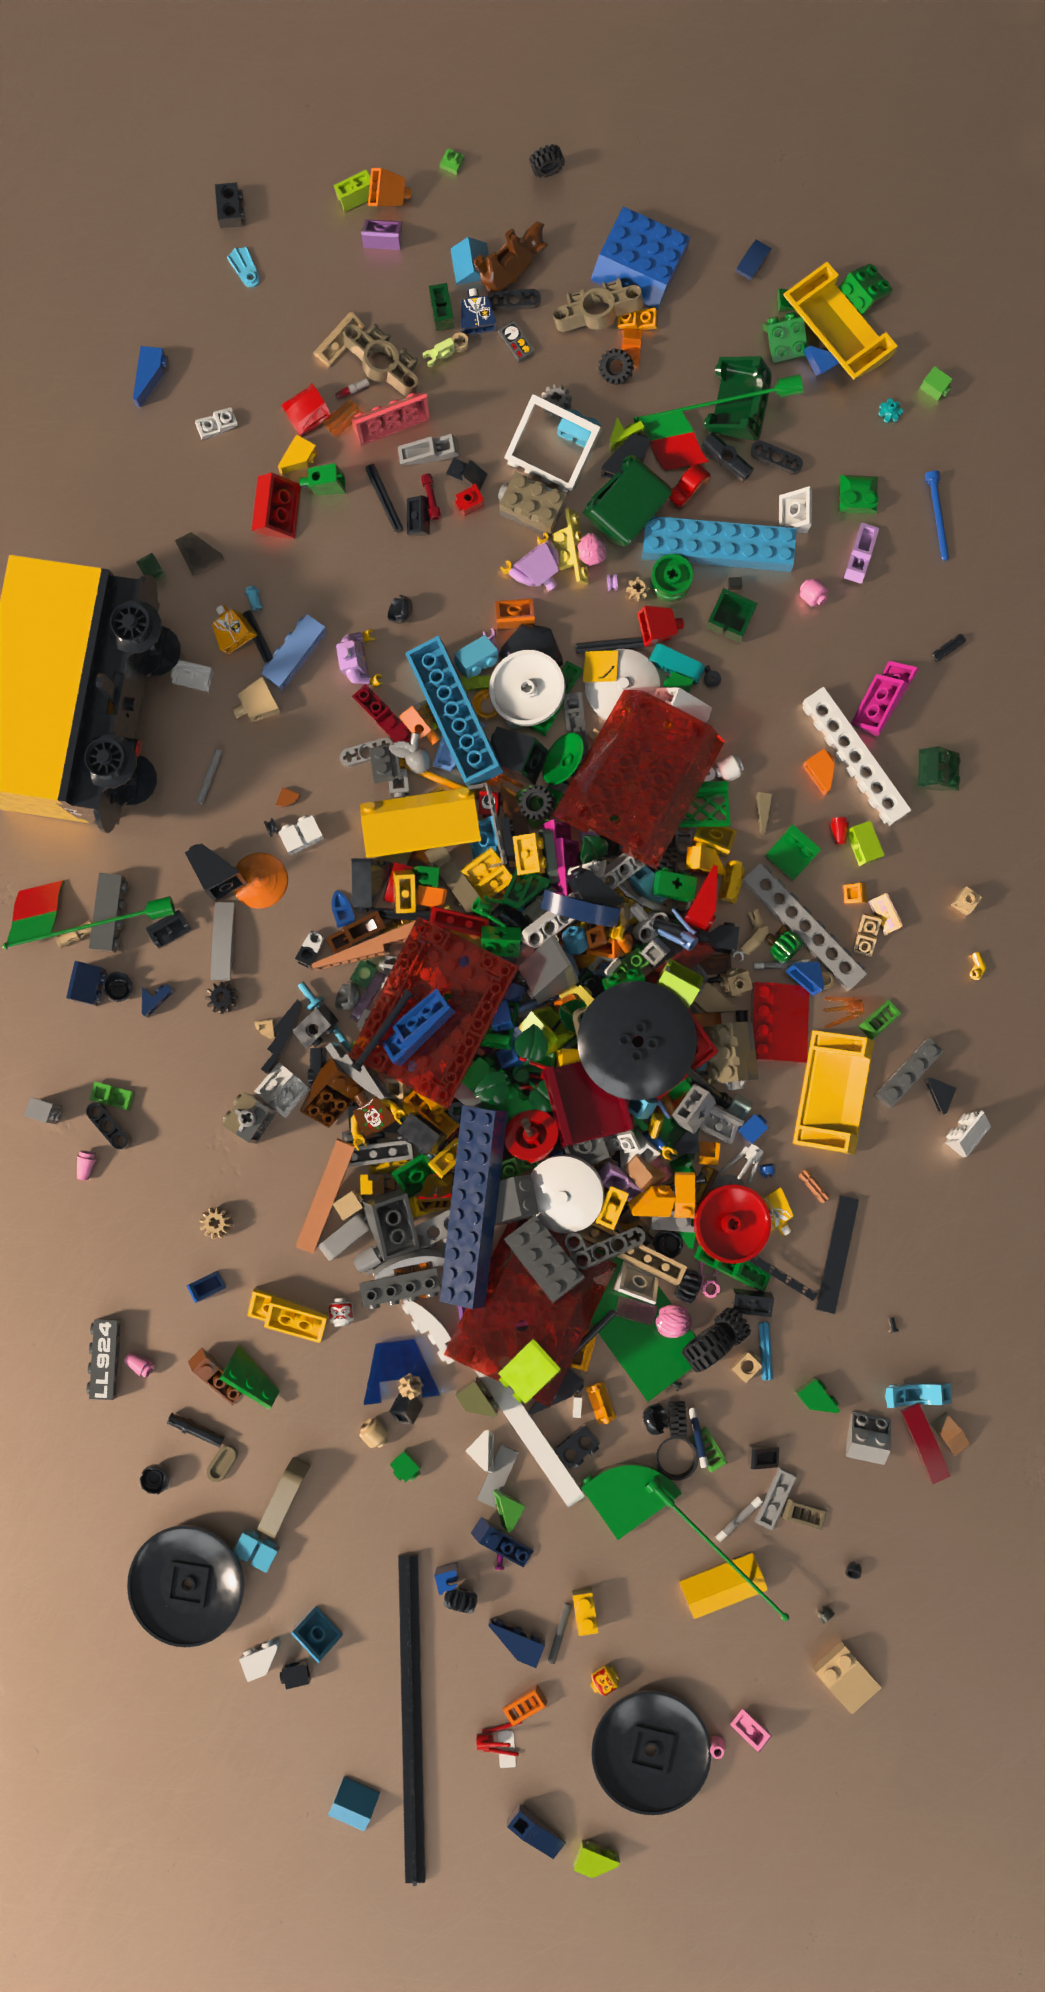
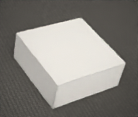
[573,1395,582,1418]

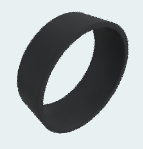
[655,1437,699,1481]

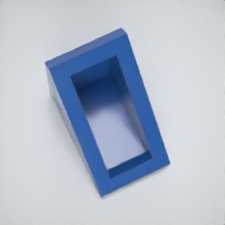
[804,346,839,376]
[785,962,825,996]
[187,1270,226,1303]

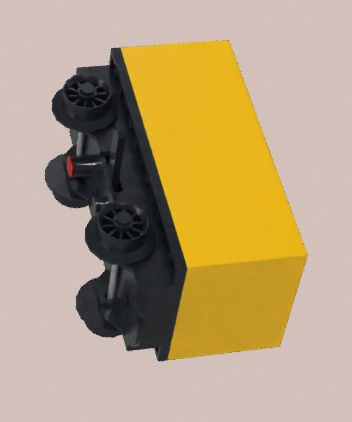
[0,555,181,833]

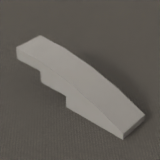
[211,902,235,980]
[325,1042,391,1099]

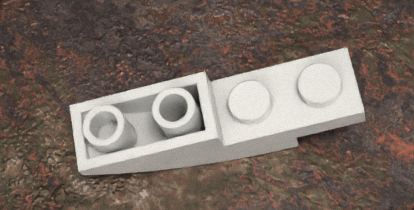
[402,1298,455,1364]

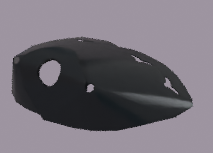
[499,624,564,667]

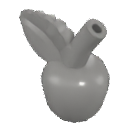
[389,732,430,774]

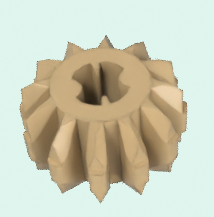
[199,1206,233,1239]

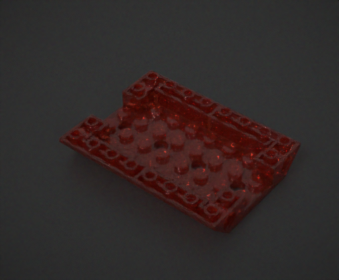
[553,690,725,869]
[349,916,519,1109]
[444,1218,618,1408]

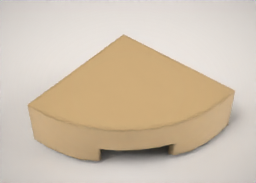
[254,1019,276,1039]

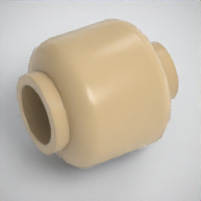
[360,1418,389,1448]

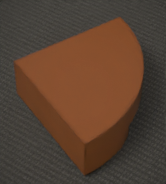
[275,787,301,807]

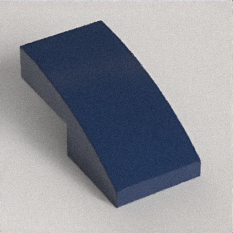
[735,239,772,281]

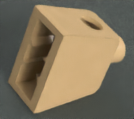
[232,677,281,722]

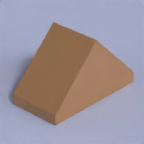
[624,1154,666,1190]
[930,1412,970,1456]

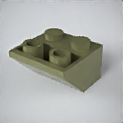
[455,1378,499,1417]

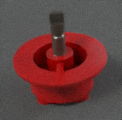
[504,1110,559,1163]

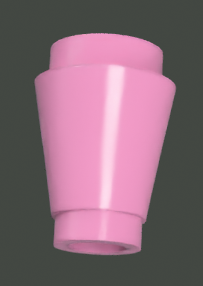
[77,1151,96,1180]
[124,1352,155,1378]
[710,1736,726,1759]

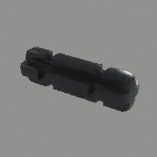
[931,634,966,662]

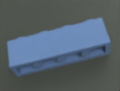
[262,614,327,691]

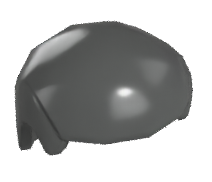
[335,982,361,1011]

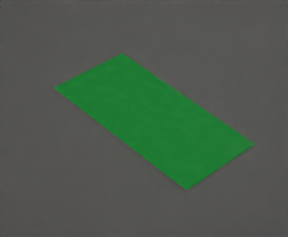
[569,1229,695,1402]

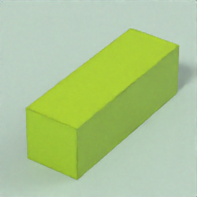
[462,676,491,691]

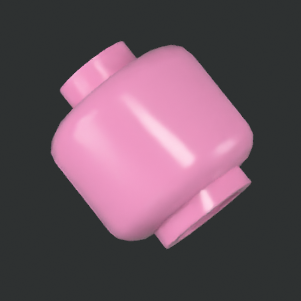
[800,578,828,607]

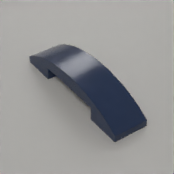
[541,889,621,927]

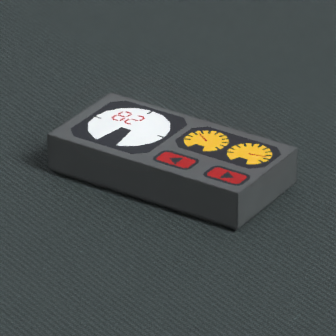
[498,320,534,363]

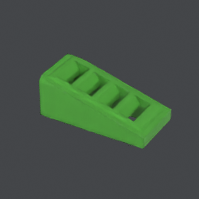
[859,999,902,1040]
[689,1426,727,1472]

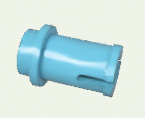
[245,586,263,611]

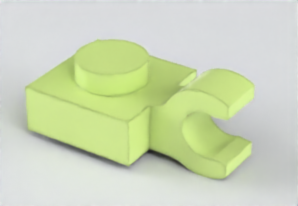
[423,337,455,367]

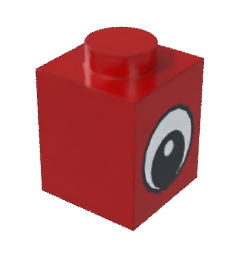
[478,791,501,818]

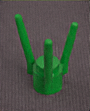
[472,895,507,928]

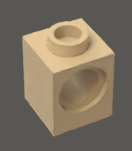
[951,886,982,916]
[730,1351,762,1383]

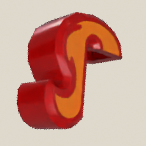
[669,464,711,508]

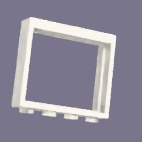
[504,394,603,493]

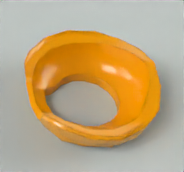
[472,689,498,718]

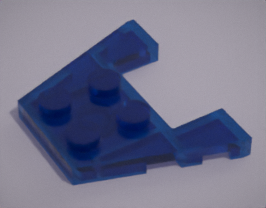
[364,1338,440,1405]

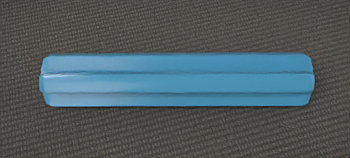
[759,1322,773,1380]

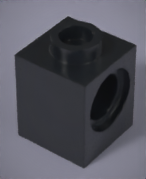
[280,1659,311,1690]

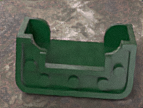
[704,356,772,441]
[582,455,673,546]

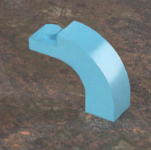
[885,1382,952,1408]

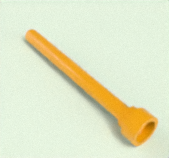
[399,757,479,799]

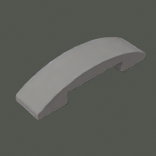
[373,1248,445,1280]

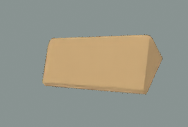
[313,312,366,367]

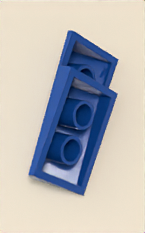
[382,988,456,1067]

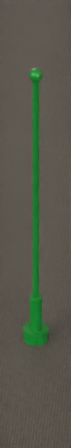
[644,1476,789,1621]

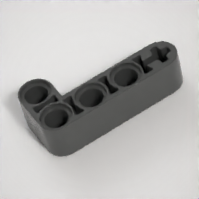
[565,1227,645,1271]

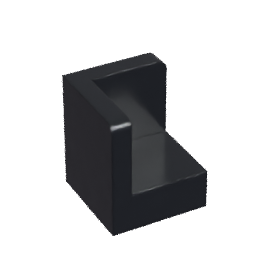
[389,1393,423,1424]

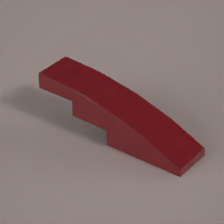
[900,1402,950,1484]

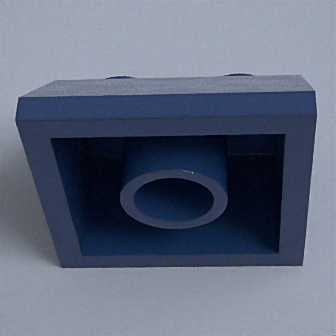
[66,961,107,1006]

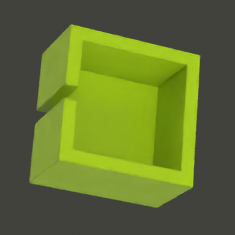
[657,959,704,1009]
[518,1006,576,1055]

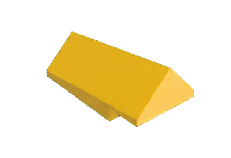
[247,1287,329,1343]
[679,1552,768,1619]

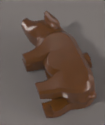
[474,221,548,293]

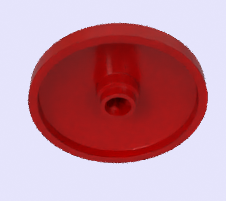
[694,1184,771,1264]

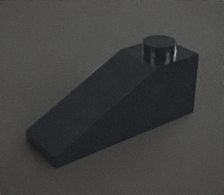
[529,1365,584,1415]

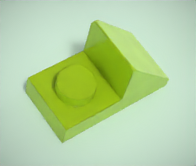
[609,417,644,451]

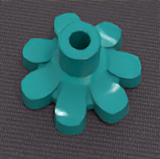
[878,398,903,423]

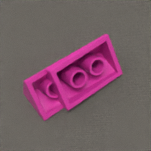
[851,661,919,737]
[542,820,580,896]

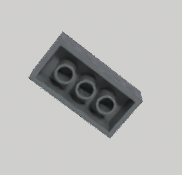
[504,1215,585,1304]

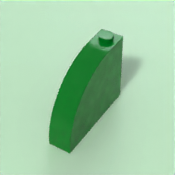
[581,1462,682,1540]

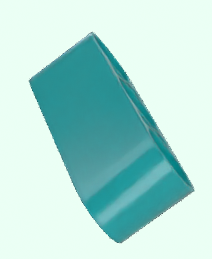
[648,644,706,685]

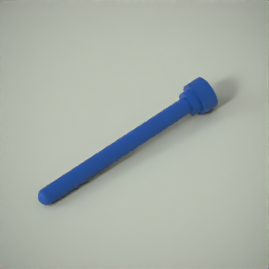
[924,471,949,561]

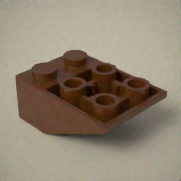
[300,1058,364,1128]

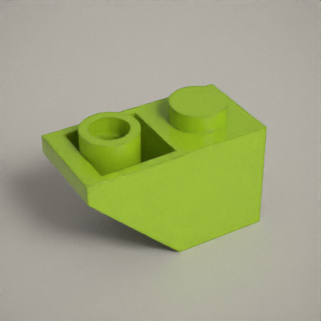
[573,1841,620,1878]

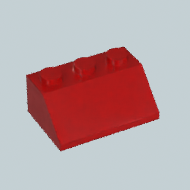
[251,472,301,539]

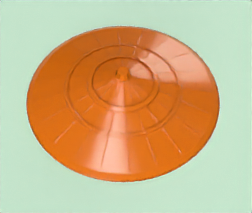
[234,852,288,909]

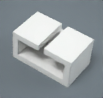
[278,815,324,856]

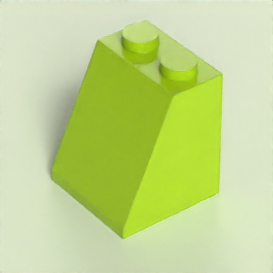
[498,1339,561,1404]

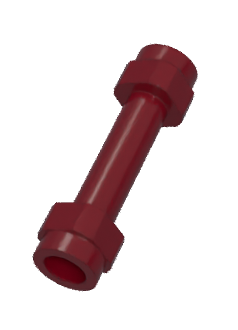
[421,473,441,520]

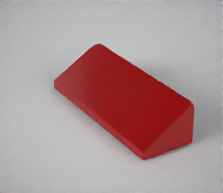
[429,906,490,937]

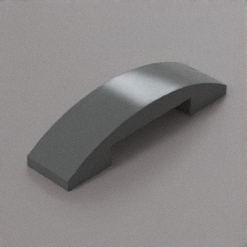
[563,692,591,770]

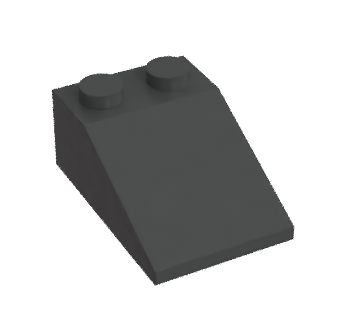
[363,1190,420,1261]

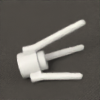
[718,1144,764,1185]

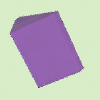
[361,219,402,250]

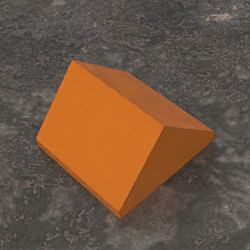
[495,598,535,630]

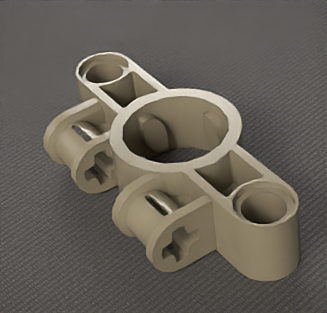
[553,277,644,332]
[343,324,419,397]

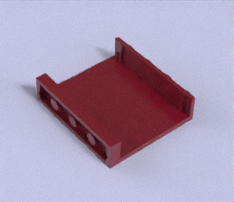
[542,1061,635,1147]

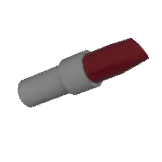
[335,378,370,398]

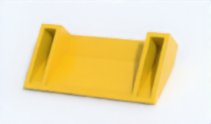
[783,261,898,380]
[360,787,481,858]
[793,1030,875,1155]

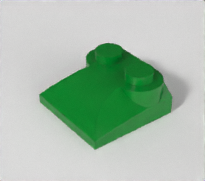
[839,475,879,514]
[392,1154,436,1199]

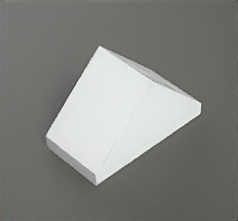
[466,1430,494,1473]

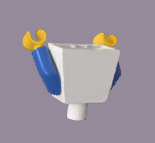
[618,1129,678,1170]

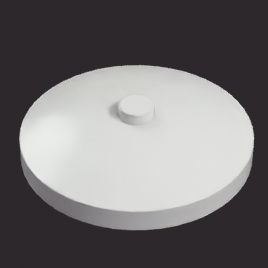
[585,649,660,724]
[489,650,565,726]
[531,1155,605,1233]

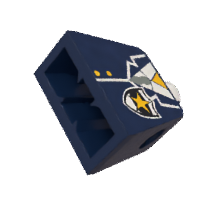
[461,288,497,336]

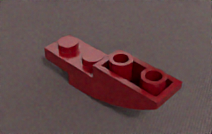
[352,684,412,743]

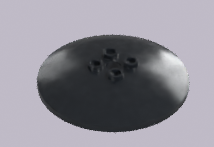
[577,981,697,1100]
[127,1525,244,1647]
[591,1690,711,1815]

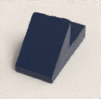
[142,984,175,1018]

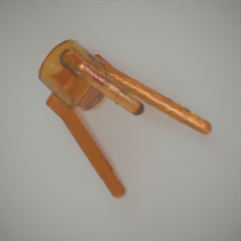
[483,774,524,806]
[823,997,864,1029]

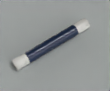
[688,1408,709,1468]

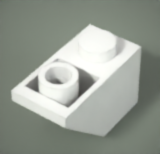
[239,1639,280,1682]

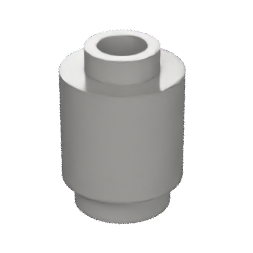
[353,1246,382,1273]

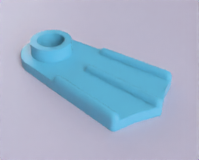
[227,247,260,288]

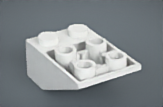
[945,1111,991,1157]

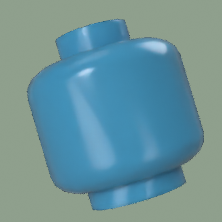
[562,926,589,955]

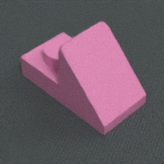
[730,1709,772,1753]

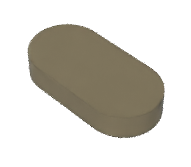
[206,1445,238,1482]

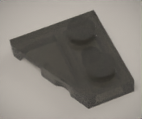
[175,532,224,575]

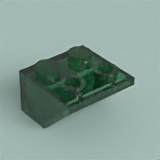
[918,746,961,791]

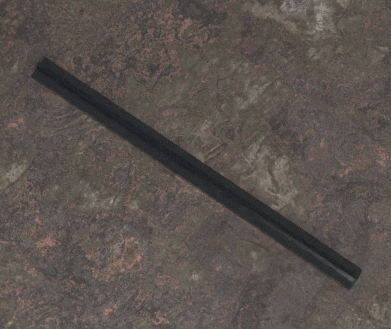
[398,1554,426,1886]

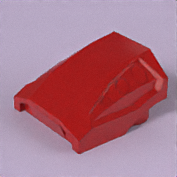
[281,383,332,437]

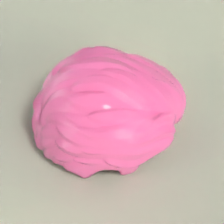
[578,532,607,566]
[655,1305,692,1338]

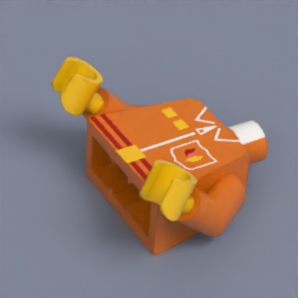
[576,921,633,959]

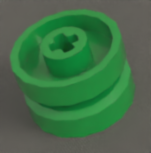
[650,554,693,602]

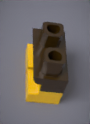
[360,1174,396,1195]

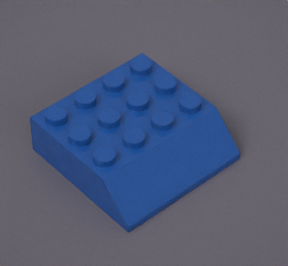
[591,206,690,311]

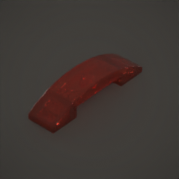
[645,941,715,984]

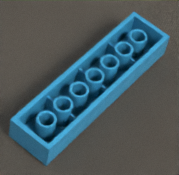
[642,516,797,572]
[405,635,504,788]

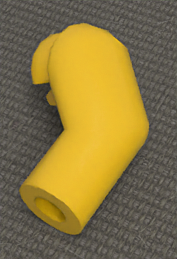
[970,952,986,980]

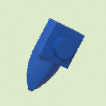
[331,890,355,928]

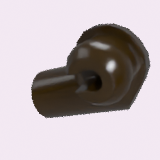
[765,925,790,947]

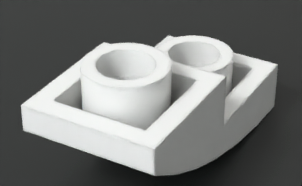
[195,407,238,440]
[608,1131,641,1153]

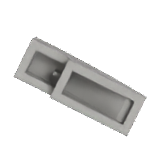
[397,434,460,465]

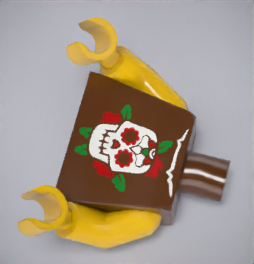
[351,1091,408,1150]

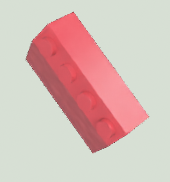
[351,392,430,446]

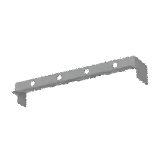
[468,783,507,868]

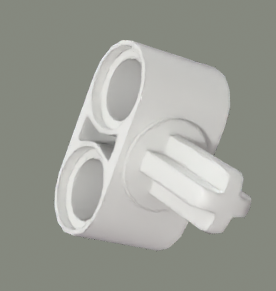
[629,903,669,943]

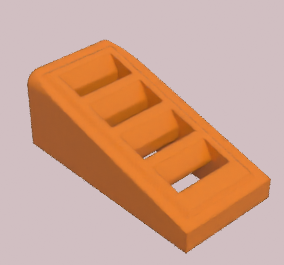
[502,1685,548,1726]

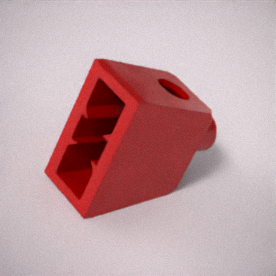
[637,606,684,647]

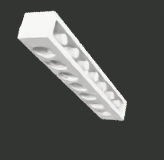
[802,687,911,826]

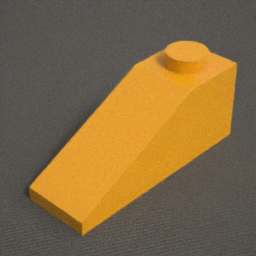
[401,1088,459,1139]

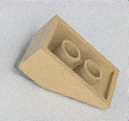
[812,1641,881,1714]

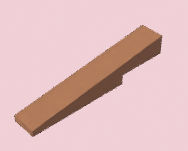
[312,920,425,970]
[295,1138,355,1254]

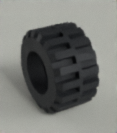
[681,1323,735,1372]

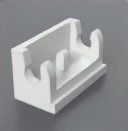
[171,660,214,692]

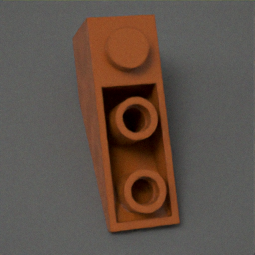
[188,1348,243,1405]

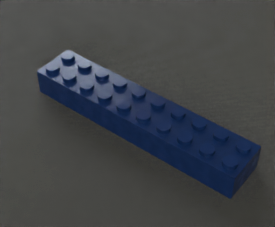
[440,1105,508,1309]

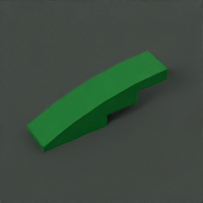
[529,661,583,736]
[694,1245,771,1292]

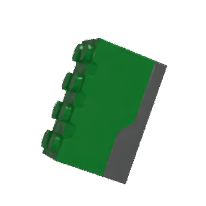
[449,1054,538,1127]

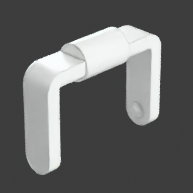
[588,956,621,975]

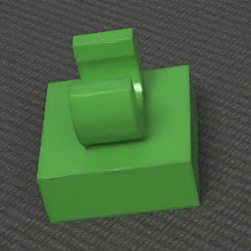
[440,148,464,175]

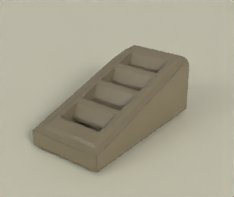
[756,792,773,835]
[781,1498,827,1530]

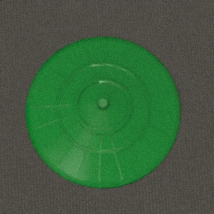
[542,733,583,785]

